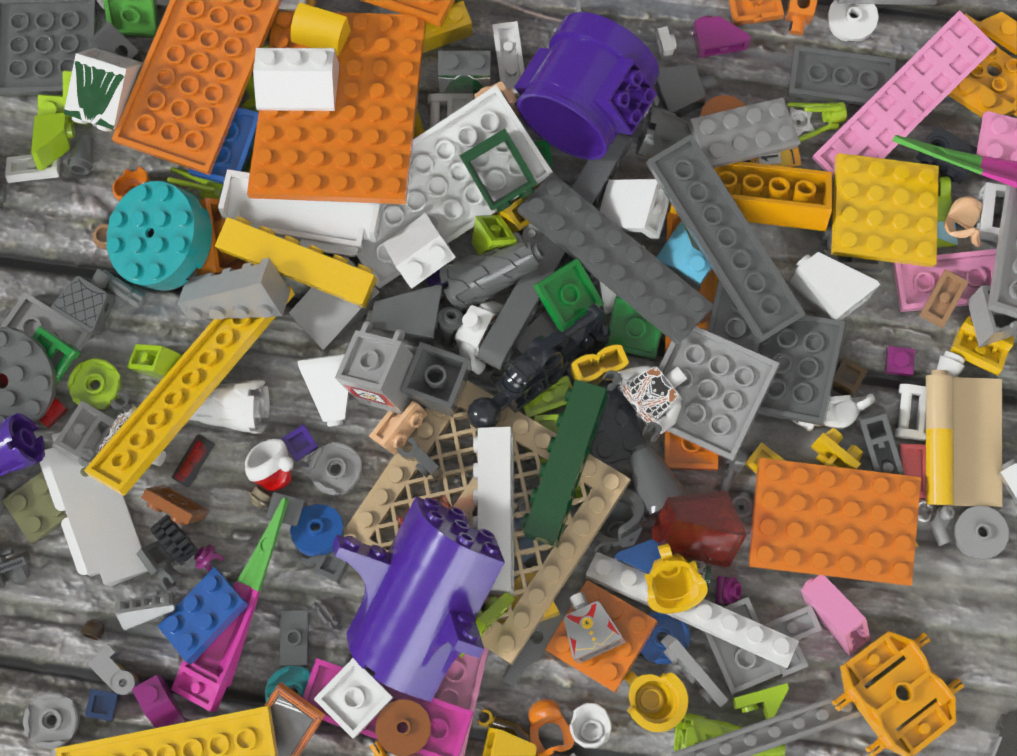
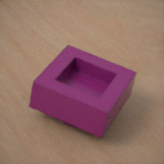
[884,346,915,377]

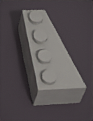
[177,258,290,320]

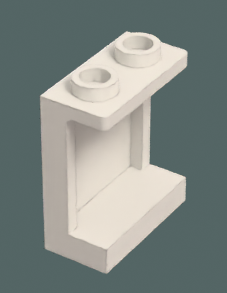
[600,179,669,239]

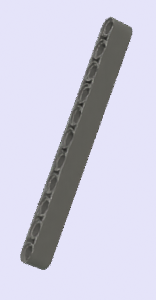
[477,133,633,370]

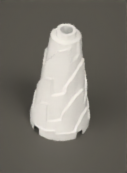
[189,380,270,434]

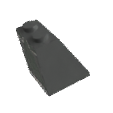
[438,50,492,99]

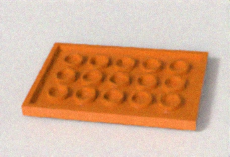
[748,458,921,586]

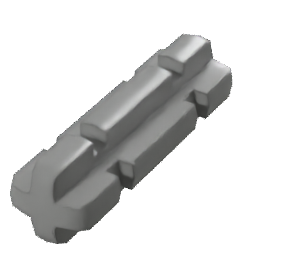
[103,270,145,308]

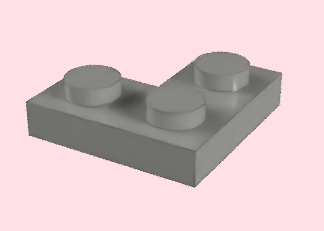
[763,605,822,677]

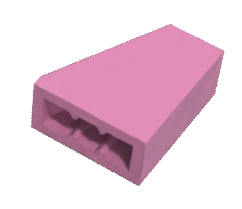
[801,575,871,657]

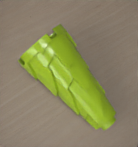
[674,713,786,756]

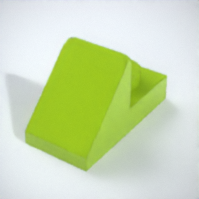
[731,683,789,720]

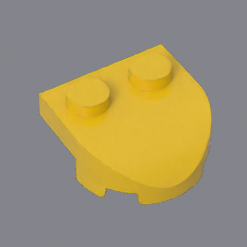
[950,315,1014,376]

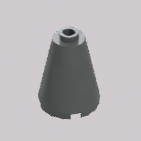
[628,444,692,522]

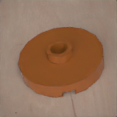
[375,699,432,756]

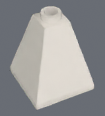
[298,354,350,426]

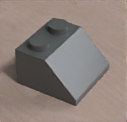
[400,342,472,417]

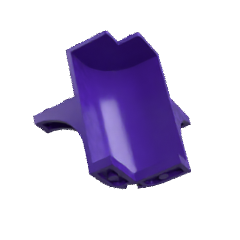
[332,496,505,702]

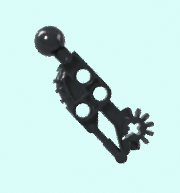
[467,303,611,430]

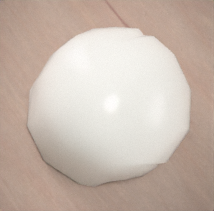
[570,703,612,749]

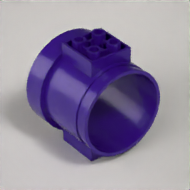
[514,12,660,160]

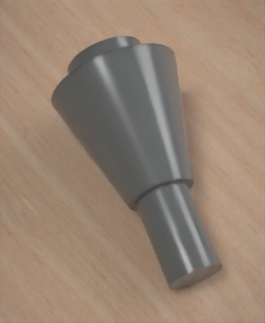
[438,307,463,347]

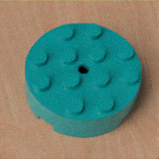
[106,181,212,291]

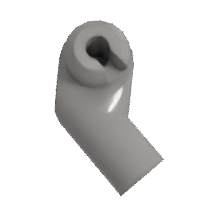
[930,505,955,546]

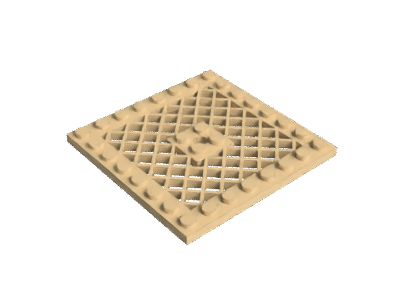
[343,380,631,665]

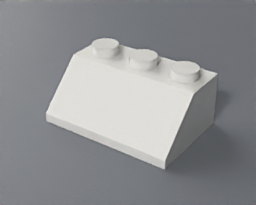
[253,48,339,111]

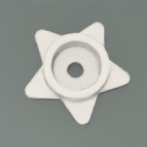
[790,107,814,137]

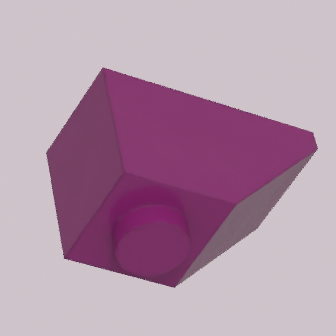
[692,15,751,58]
[132,675,187,728]

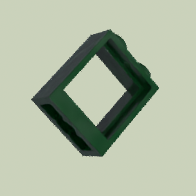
[459,128,537,212]

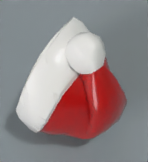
[245,439,294,491]

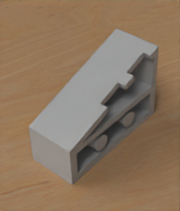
[967,285,1017,348]

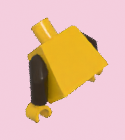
[477,709,537,756]

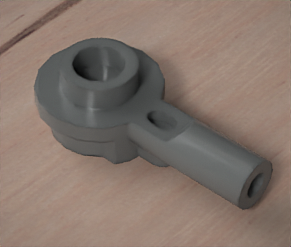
[718,446,747,497]

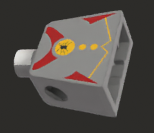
[563,592,626,664]

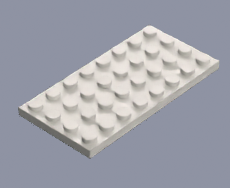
[357,85,553,288]

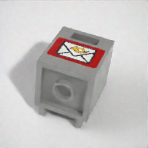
[335,321,414,415]

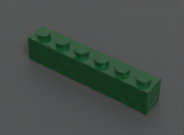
[521,379,608,548]

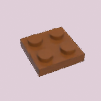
[141,484,209,526]

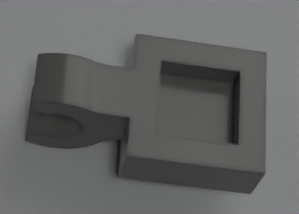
[397,437,443,480]
[136,541,181,590]

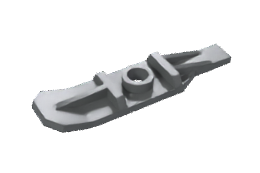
[503,589,572,687]

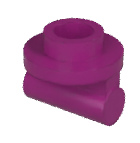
[715,576,742,605]

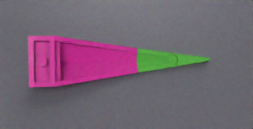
[892,135,1017,188]
[171,497,289,712]

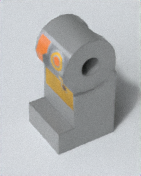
[88,644,139,695]

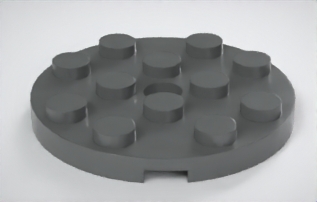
[0,327,57,424]

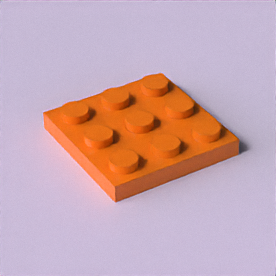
[545,580,658,693]

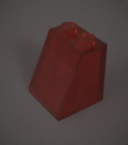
[652,491,747,567]

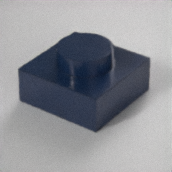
[85,689,120,721]

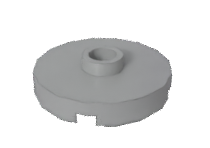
[309,442,363,496]
[953,506,1009,560]
[23,692,80,748]

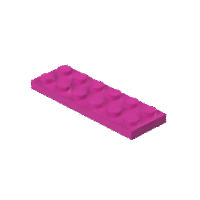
[303,658,474,756]

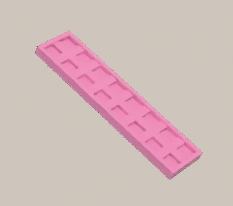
[812,10,997,179]

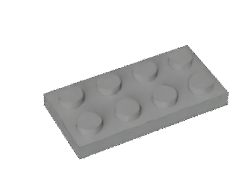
[687,97,801,168]

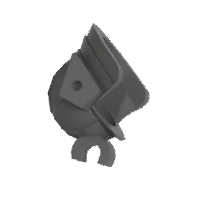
[589,488,644,554]

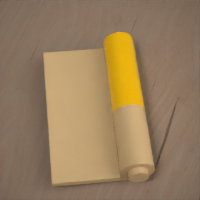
[926,370,1002,507]

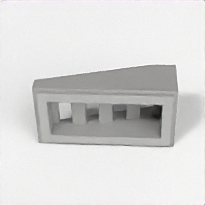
[115,592,175,630]

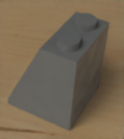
[366,285,444,347]

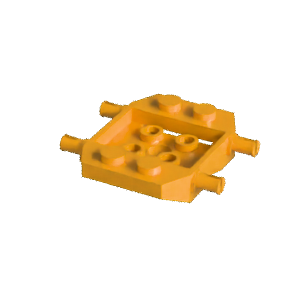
[948,12,1017,118]
[832,631,964,756]

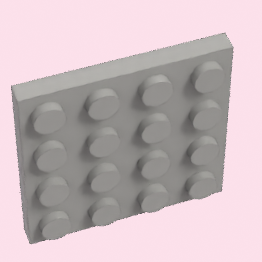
[636,326,780,462]

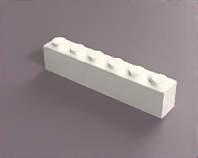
[473,427,514,595]

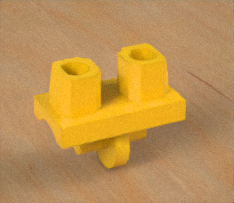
[811,428,863,469]

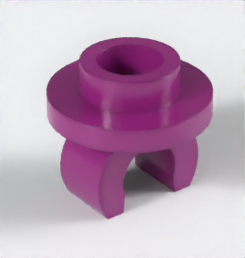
[194,544,225,572]

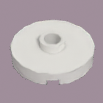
[827,0,879,42]

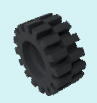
[150,514,198,566]

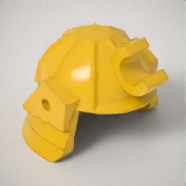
[644,543,708,614]
[624,671,688,732]

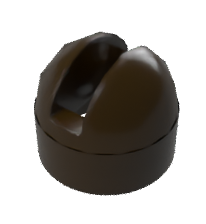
[80,619,104,641]

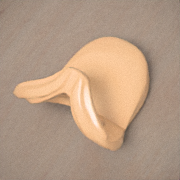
[944,196,982,247]

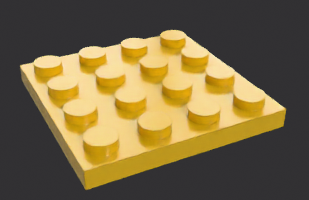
[831,153,939,267]

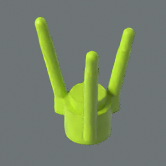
[787,102,847,142]
[167,167,223,199]

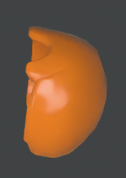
[112,166,151,201]

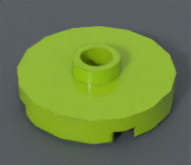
[68,358,122,410]

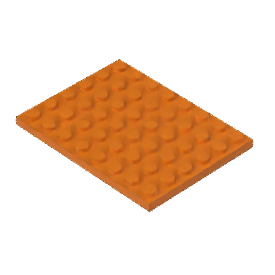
[247,11,426,204]

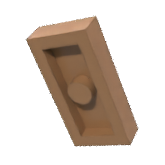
[918,269,969,328]

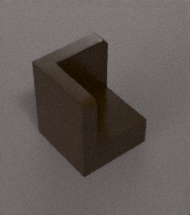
[832,357,868,398]

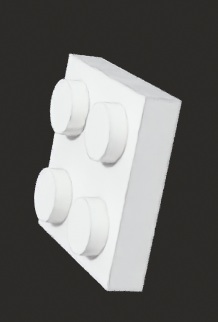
[314,658,394,739]

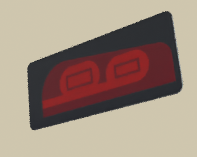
[172,434,215,487]

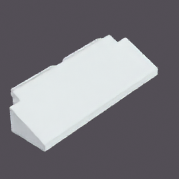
[218,169,382,257]
[40,425,149,587]

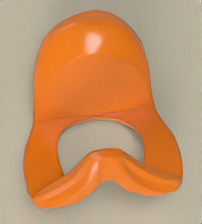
[529,699,574,756]

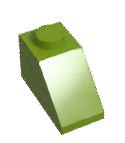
[31,113,75,170]
[472,215,517,255]
[127,344,182,380]

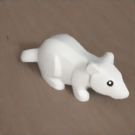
[791,394,875,431]

